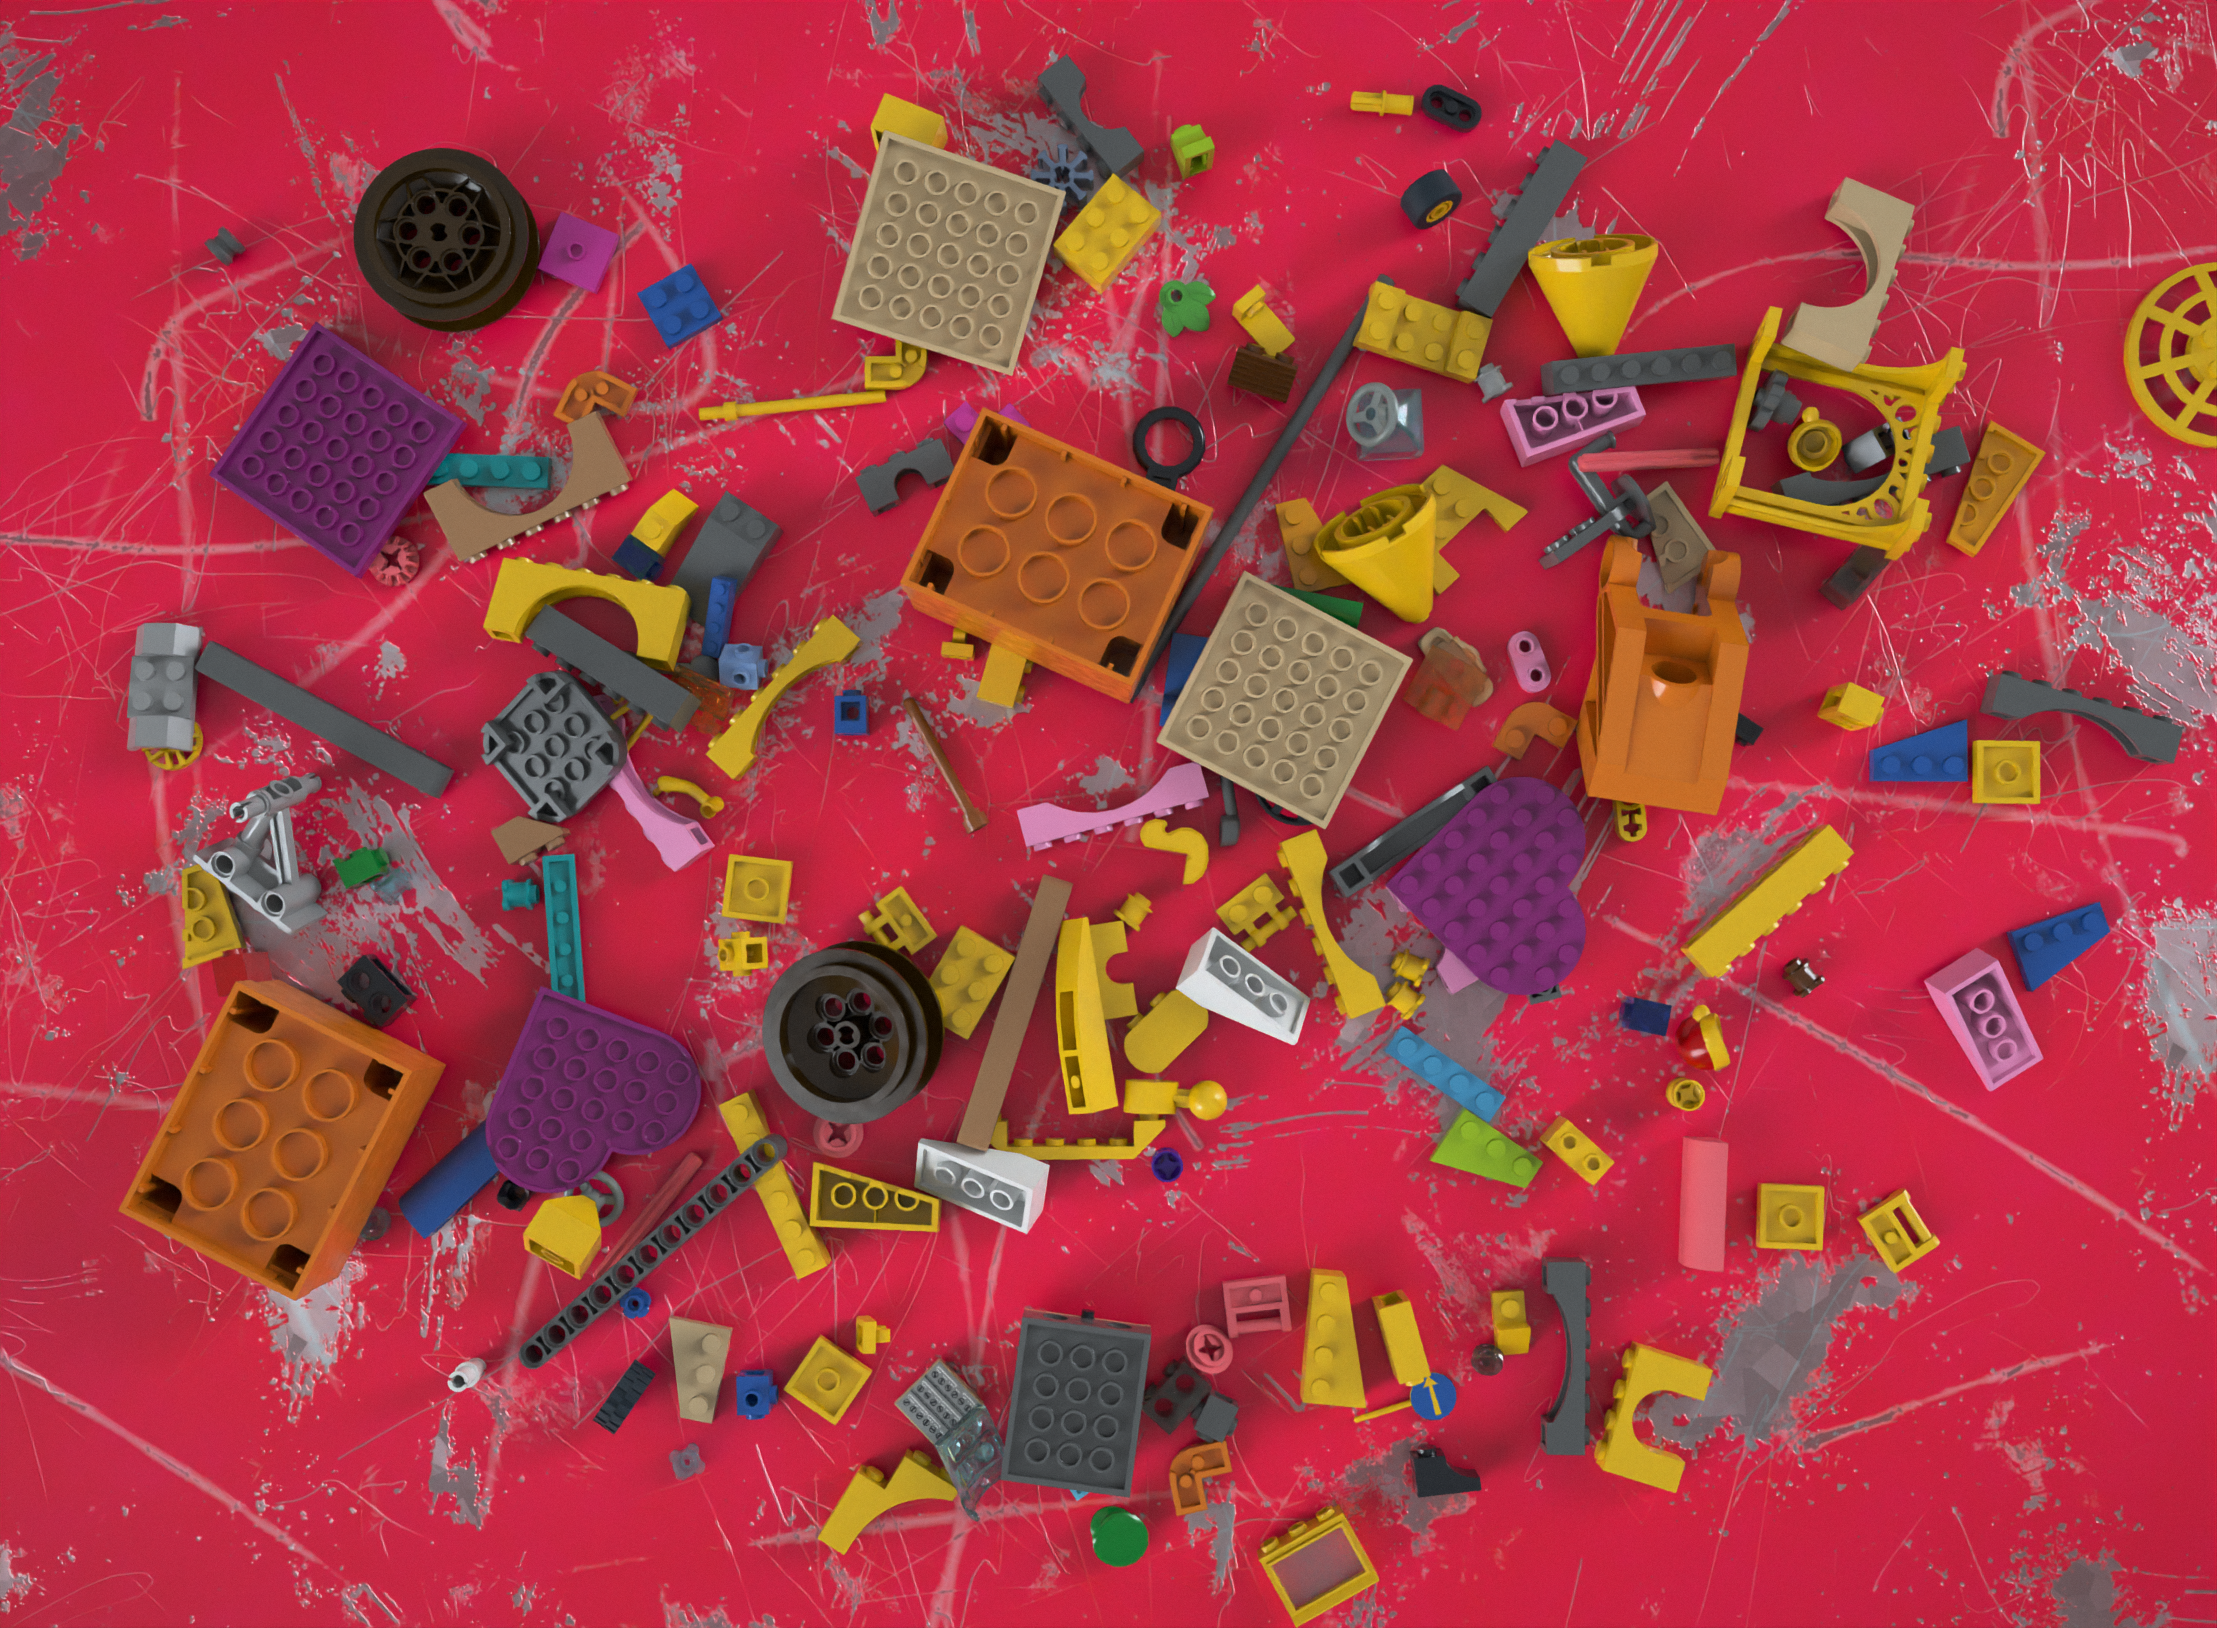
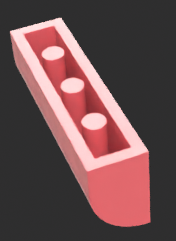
[1678,1136,1728,1272]

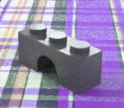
[855,438,954,517]

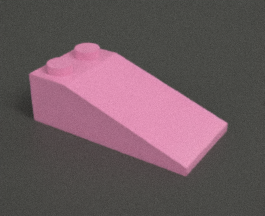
[1924,948,2044,1092]

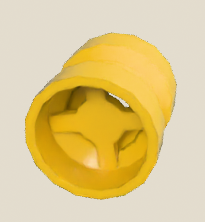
[1666,1077,1705,1111]

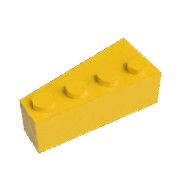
[809,1162,942,1232]
[1300,1268,1367,1409]

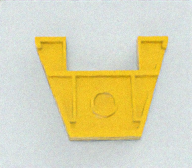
[1422,464,1528,596]

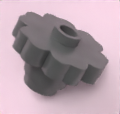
[1746,368,1802,433]

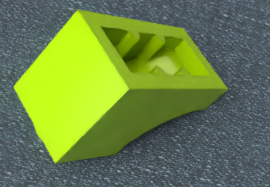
[1170,124,1215,179]

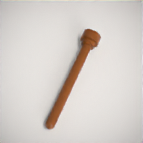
[903,697,990,834]

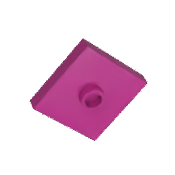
[537,212,620,294]

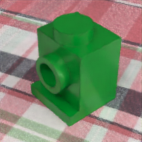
[332,847,390,889]

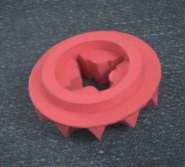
[369,536,419,586]
[813,1117,864,1158]
[1184,1325,1233,1376]

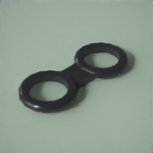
[1133,406,1206,491]

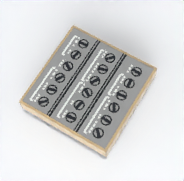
[894,1357,984,1449]

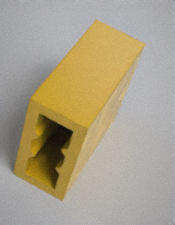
[1371,1289,1431,1386]

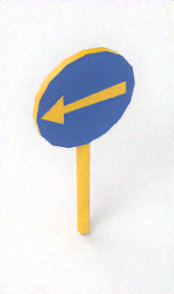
[1354,1372,1457,1423]

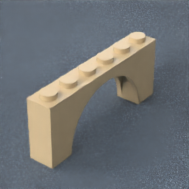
[1780,177,1915,373]

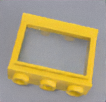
[1257,1504,1380,1628]

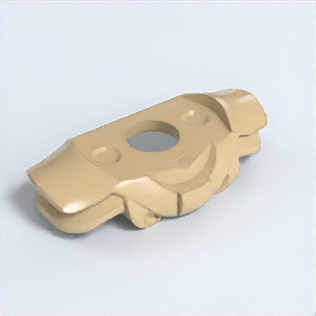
[1418,627,1494,707]

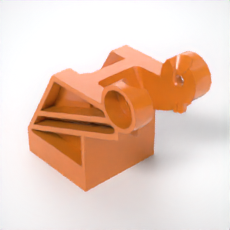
[1575,534,1749,815]

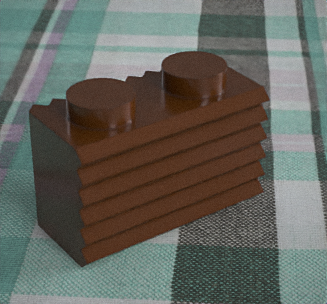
[1227,342,1299,403]

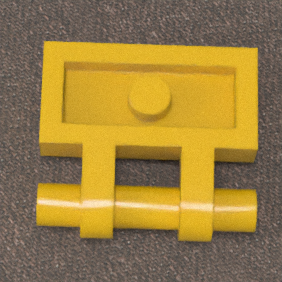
[1215,873,1298,953]
[858,886,938,955]

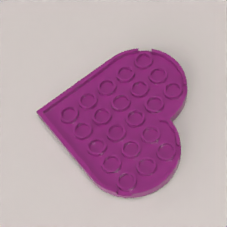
[1385,777,1586,995]
[485,986,701,1193]

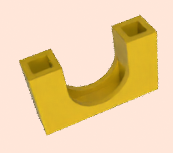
[1594,1341,1713,1493]

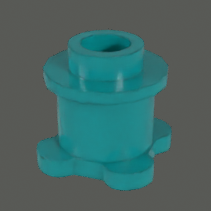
[502,879,540,911]

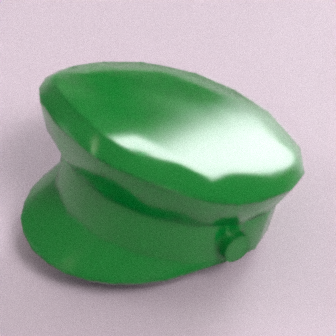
[1090,1506,1148,1567]

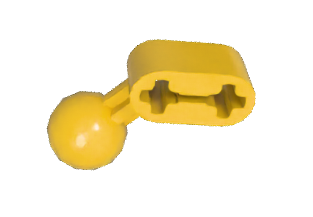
[1123,1079,1228,1120]

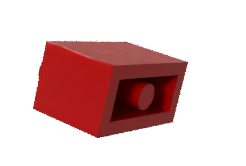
[211,947,273,997]

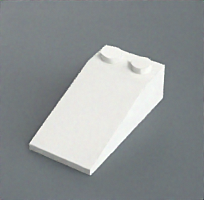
[1176,927,1311,1045]
[914,1138,1050,1234]

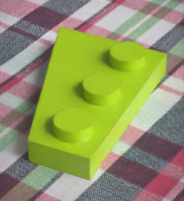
[1428,1108,1543,1188]

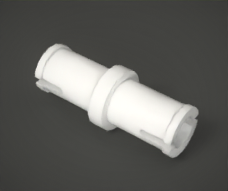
[447,1358,486,1392]

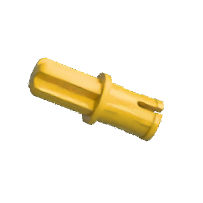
[1350,90,1414,116]

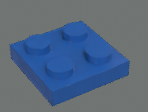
[637,263,724,350]

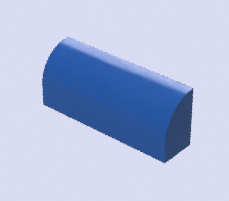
[399,1117,501,1239]

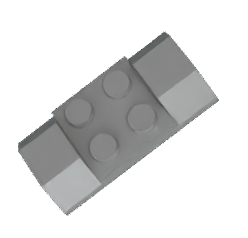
[127,623,202,751]

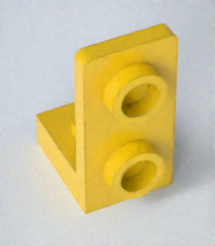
[1232,284,1295,356]

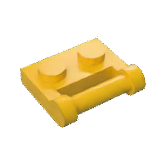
[1857,1188,1940,1273]

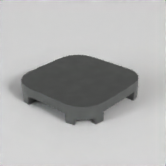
[481,670,628,823]

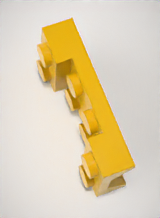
[1353,281,1493,384]

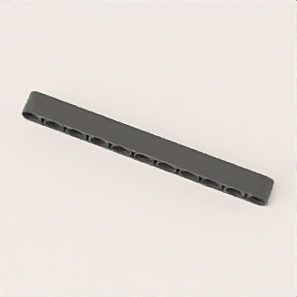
[519,1133,788,1369]

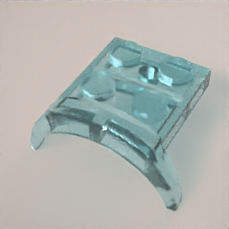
[934,1404,1005,1522]

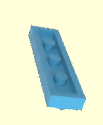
[1383,1025,1506,1123]

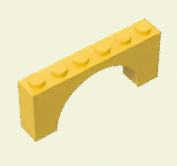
[483,557,692,672]

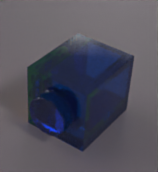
[611,533,666,582]
[1619,996,1672,1036]

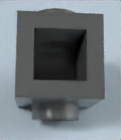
[1190,1388,1239,1443]

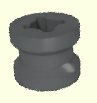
[204,226,246,266]

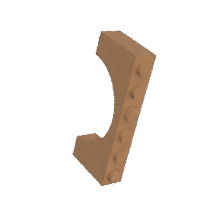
[423,411,633,564]

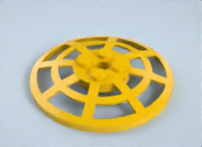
[2124,262,2217,448]

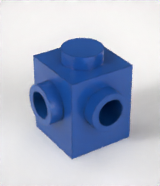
[736,1369,779,1420]

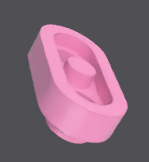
[1506,631,1551,693]

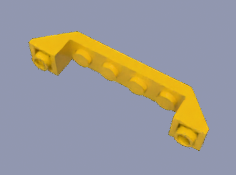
[990,1113,1165,1160]

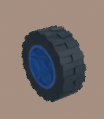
[593,1360,656,1434]

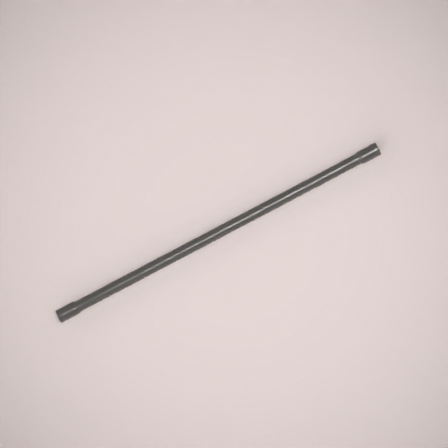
[1130,274,1395,704]

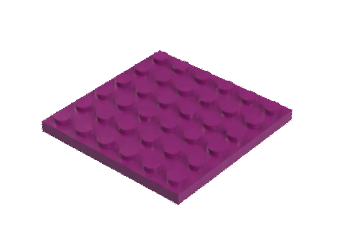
[209,322,468,579]

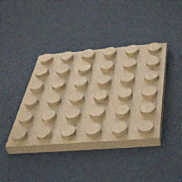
[831,130,1066,376]
[1156,571,1413,829]

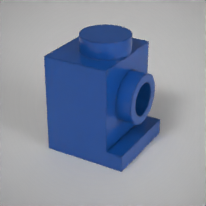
[834,690,870,736]

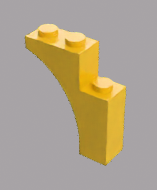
[817,1449,961,1555]

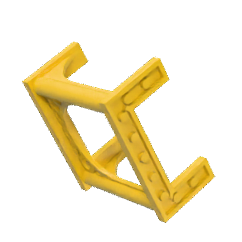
[1708,306,1967,561]

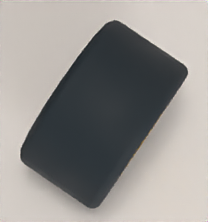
[1400,169,1462,229]

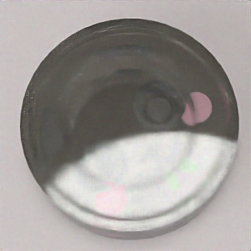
[1471,1344,1504,1376]

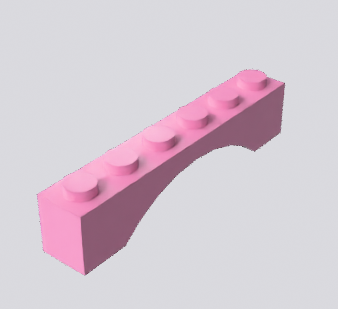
[593,694,715,872]
[1016,762,1209,852]

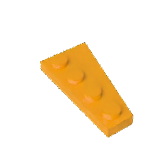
[1946,420,2046,558]

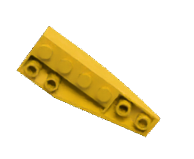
[1056,917,1118,1115]

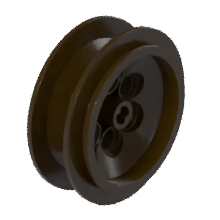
[354,148,540,333]
[762,941,945,1124]

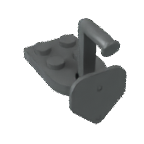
[1538,431,1657,570]

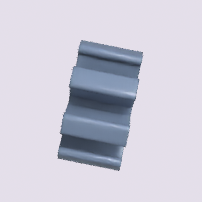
[1031,144,1094,216]

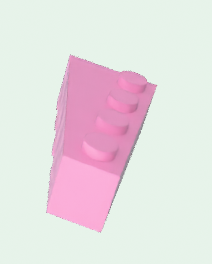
[1500,386,1646,468]

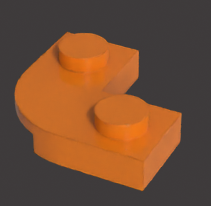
[553,371,639,424]
[1491,702,1578,761]
[1169,1439,1232,1516]

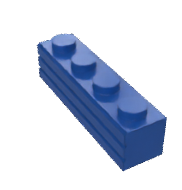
[701,575,737,658]

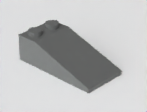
[670,491,784,628]

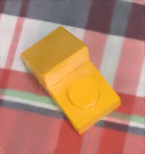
[1490,1289,1531,1356]

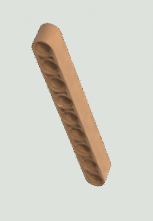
[956,874,1074,1152]

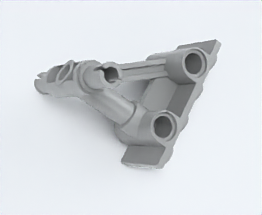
[192,772,328,935]

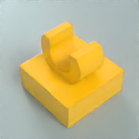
[941,628,976,661]
[856,1315,890,1354]

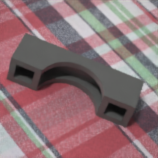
[1037,54,1144,179]

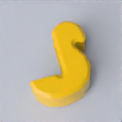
[1140,819,1209,885]

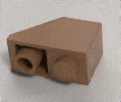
[491,816,571,867]

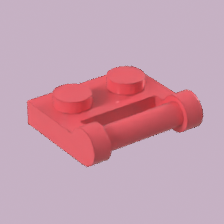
[1222,1274,1292,1339]

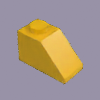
[631,488,699,557]

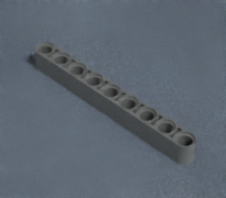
[194,640,455,799]

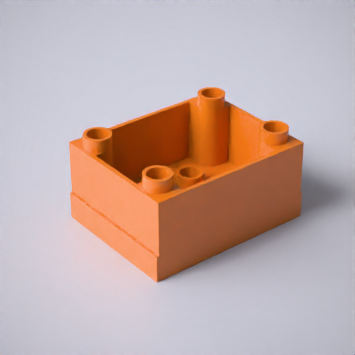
[900,407,1214,704]
[118,980,446,1301]

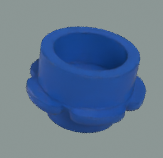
[620,1287,651,1319]

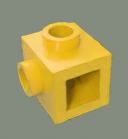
[718,931,768,977]

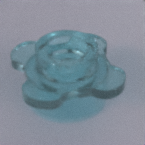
[669,1443,705,1481]

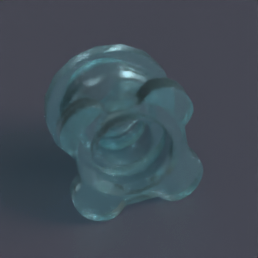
[369,866,413,906]

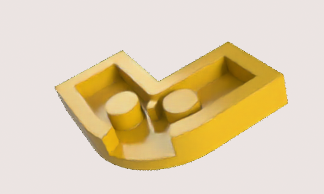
[865,340,928,390]

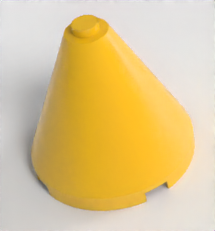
[1528,234,1658,358]
[1314,484,1437,624]

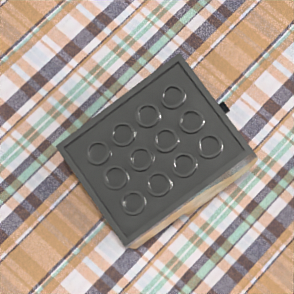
[1000,1308,1152,1498]

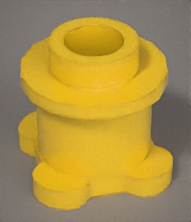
[1113,892,1153,932]
[1390,948,1431,987]
[1385,980,1426,1020]

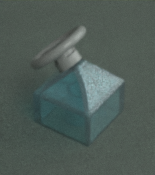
[1346,382,1424,461]

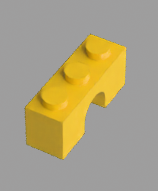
[1089,920,1138,1020]

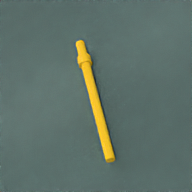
[699,390,887,421]

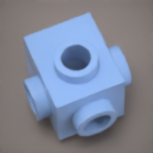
[718,643,768,690]

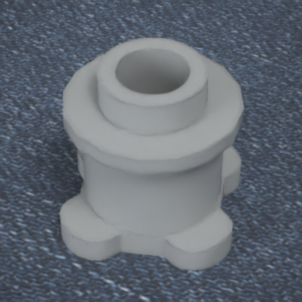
[1474,363,1513,404]

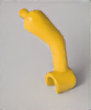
[652,775,724,819]

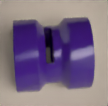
[1151,1147,1183,1182]

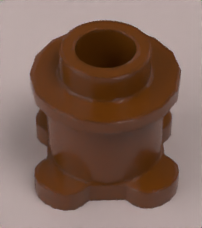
[1782,957,1826,998]

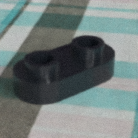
[1421,85,1482,133]

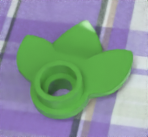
[1159,280,1216,337]

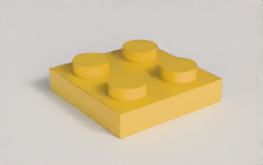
[1972,740,2040,804]
[721,854,793,924]
[1756,1183,1825,1250]
[783,1335,873,1426]

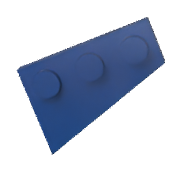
[1869,719,1968,782]
[2006,902,2110,992]

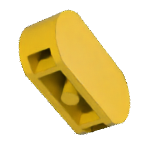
[1124,989,1208,1073]

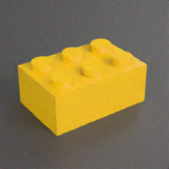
[1053,173,1161,294]
[929,925,1016,1040]

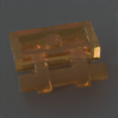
[671,664,736,736]

